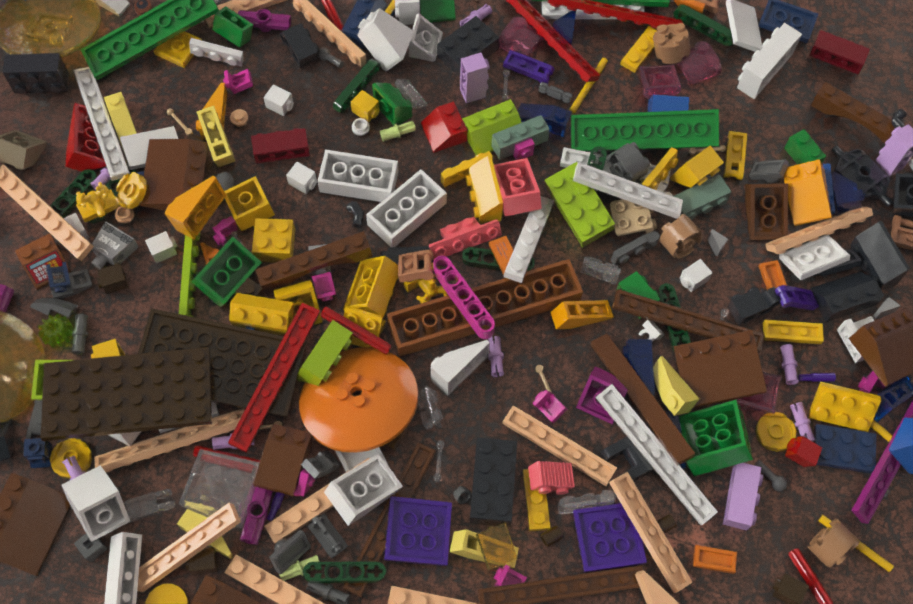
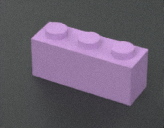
[460,53,490,103]
[876,124,913,177]
[723,463,763,531]

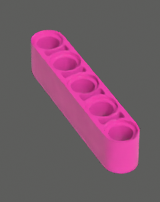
[433,256,495,339]

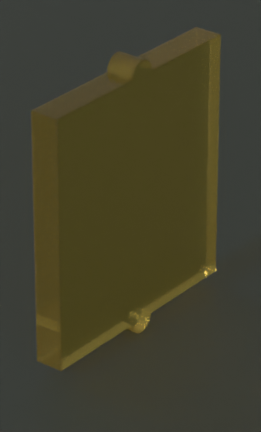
[476,523,517,570]

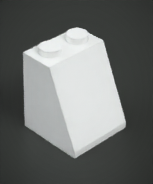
[357,8,414,71]
[62,465,130,542]

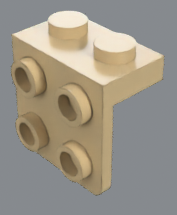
[610,199,657,236]

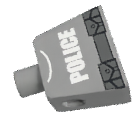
[91,222,138,269]

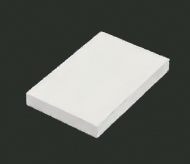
[726,0,762,52]
[120,126,178,170]
[779,235,850,280]

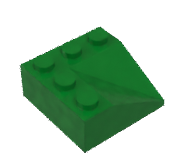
[679,400,753,476]

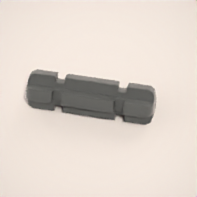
[539,82,573,103]

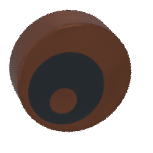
[134,0,153,16]

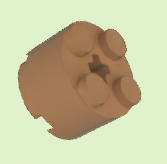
[653,23,691,64]
[659,214,704,259]
[808,519,860,568]

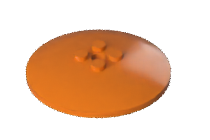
[299,347,418,452]

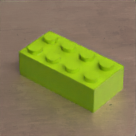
[544,162,615,248]

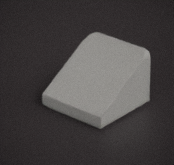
[707,229,728,256]
[872,298,900,320]

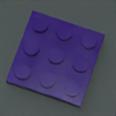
[384,496,452,566]
[573,503,647,573]

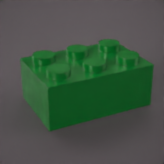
[191,237,262,307]

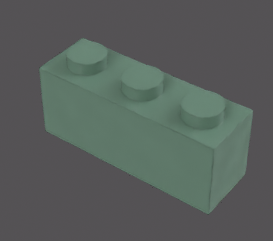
[492,115,549,160]
[673,175,731,220]

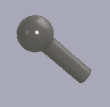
[318,47,344,68]
[754,460,788,492]

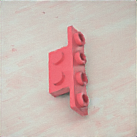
[429,217,502,261]

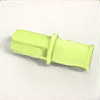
[379,121,416,142]
[279,555,320,581]

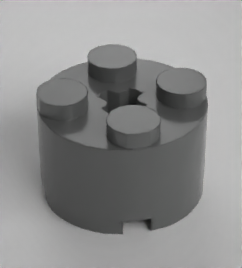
[607,142,650,182]

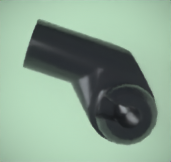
[891,109,907,129]
[346,201,364,228]

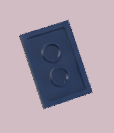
[758,0,818,44]
[814,424,876,474]

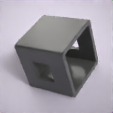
[74,534,107,563]

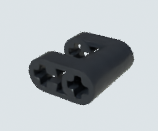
[600,437,654,482]

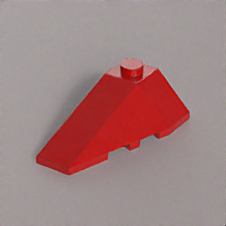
[65,103,106,172]

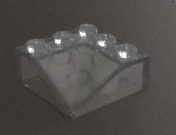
[179,449,260,528]

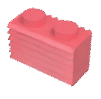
[528,461,575,495]

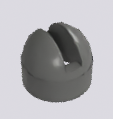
[453,486,472,504]

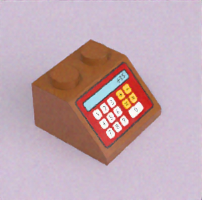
[15,233,72,290]

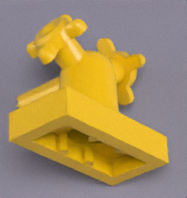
[76,182,120,223]
[404,262,447,303]

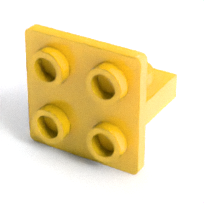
[343,306,386,348]

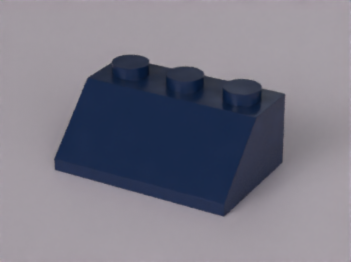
[342,0,395,51]

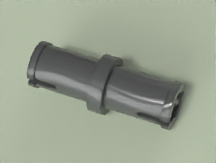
[71,314,88,355]
[306,582,350,604]

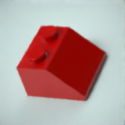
[421,101,467,153]

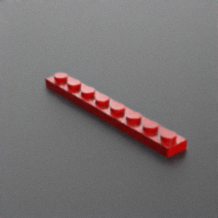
[506,0,601,82]
[547,0,683,29]
[228,303,320,453]

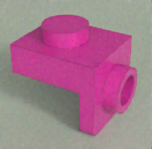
[223,69,253,94]
[514,138,535,160]
[213,216,238,246]
[312,272,336,301]
[857,371,885,393]
[533,390,567,423]
[294,468,315,497]
[494,565,527,587]

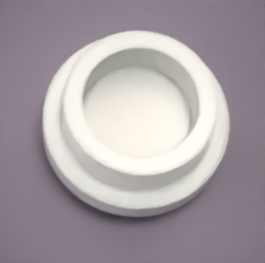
[352,118,370,136]

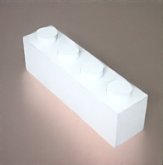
[104,532,142,604]

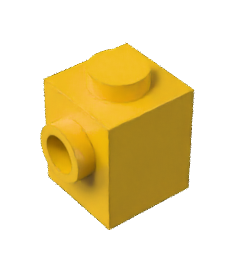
[351,90,380,123]

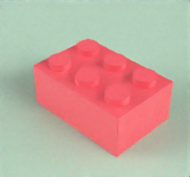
[494,158,541,216]

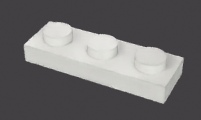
[189,38,243,66]

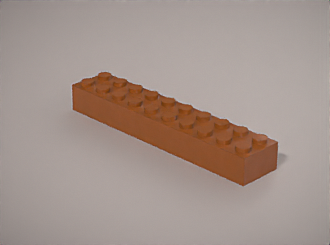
[387,259,583,357]

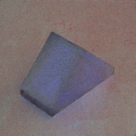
[553,11,576,45]

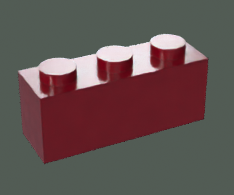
[809,30,870,74]
[251,128,310,164]

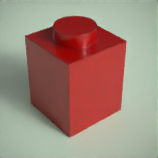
[785,436,822,467]

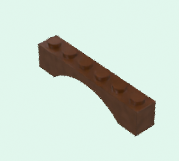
[811,82,895,145]
[255,231,373,295]

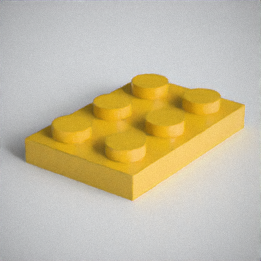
[808,381,881,432]

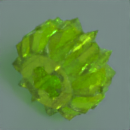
[38,313,73,347]

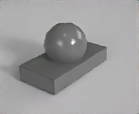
[749,159,789,184]
[269,530,311,574]

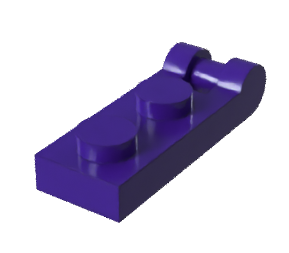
[503,50,555,84]
[775,285,819,310]

